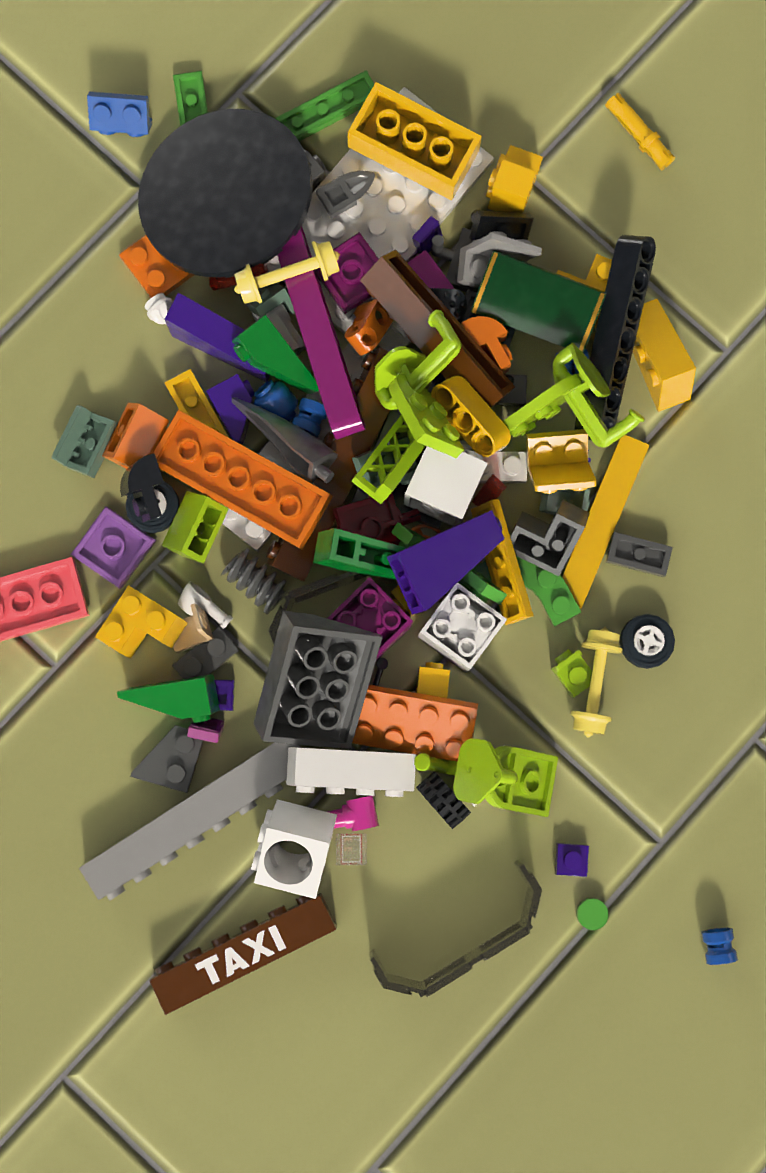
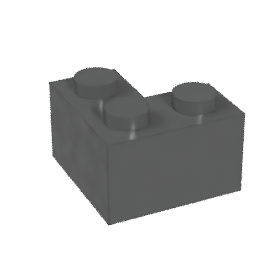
[510,499,590,576]

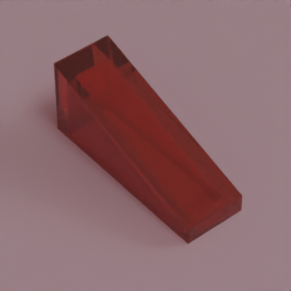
[472,474,507,506]

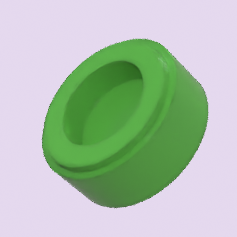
[576,898,608,930]

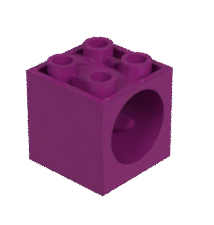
[327,577,413,661]

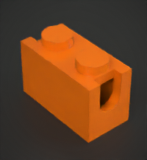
[102,403,170,469]

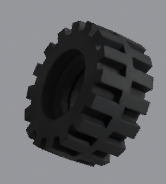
[416,771,471,829]

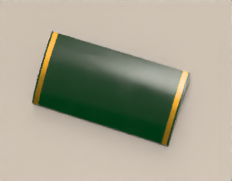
[470,250,607,353]

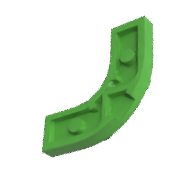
[391,523,507,605]
[466,556,581,627]

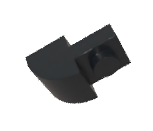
[120,453,164,523]

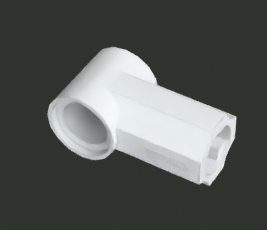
[252,303,306,356]

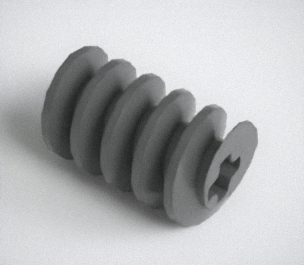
[221,548,288,614]

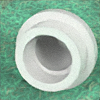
[145,293,173,324]

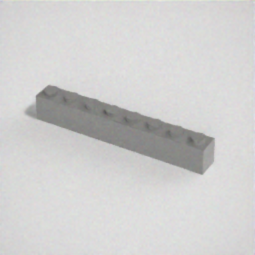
[79,742,302,901]

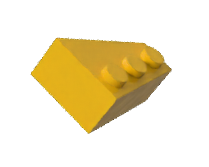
[633,299,696,412]

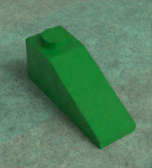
[232,315,319,395]
[313,528,405,579]
[117,674,220,723]

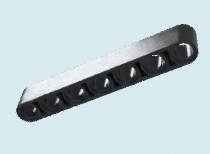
[574,235,656,441]

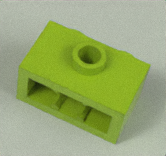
[161,491,229,564]

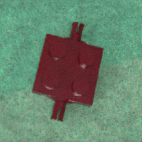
[333,493,421,546]

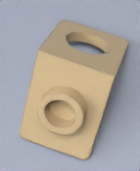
[173,603,214,653]

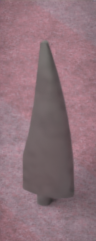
[232,397,338,483]

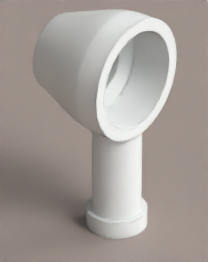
[178,581,233,629]

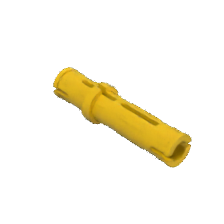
[605,93,676,171]

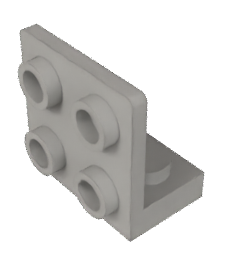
[457,231,542,289]

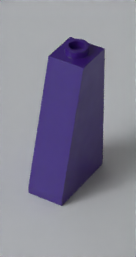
[164,293,270,382]
[387,510,504,614]

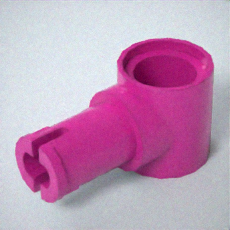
[326,796,379,831]

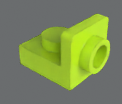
[551,649,592,698]

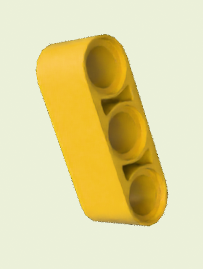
[431,376,511,457]

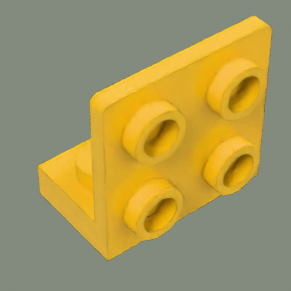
[526,429,596,494]

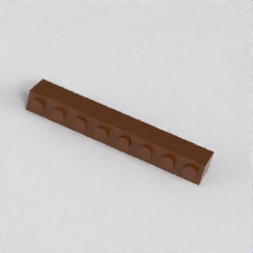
[266,348,390,582]

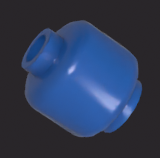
[254,380,298,422]

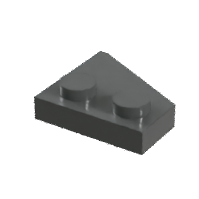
[130,725,204,793]

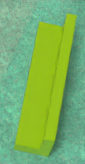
[352,415,425,504]

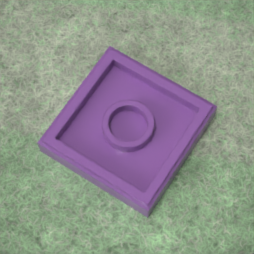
[70,506,156,589]

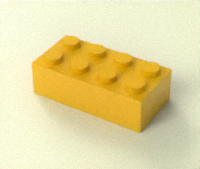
[348,82,482,201]

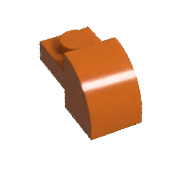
[461,316,513,374]

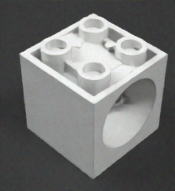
[404,446,487,527]
[418,583,507,673]
[251,799,337,899]

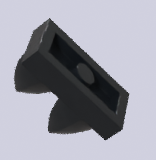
[469,209,534,242]

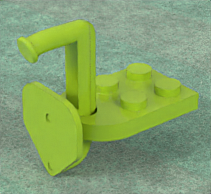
[375,310,464,458]
[503,343,645,448]
[414,738,558,817]

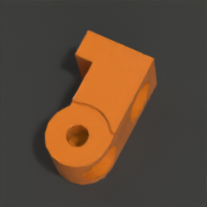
[344,299,393,356]

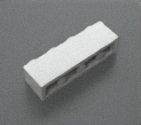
[286,747,416,797]

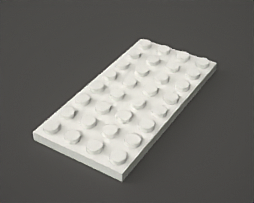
[258,87,494,335]

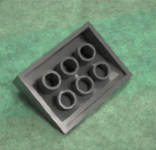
[253,611,382,749]

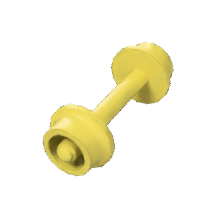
[234,241,340,304]
[570,627,623,738]

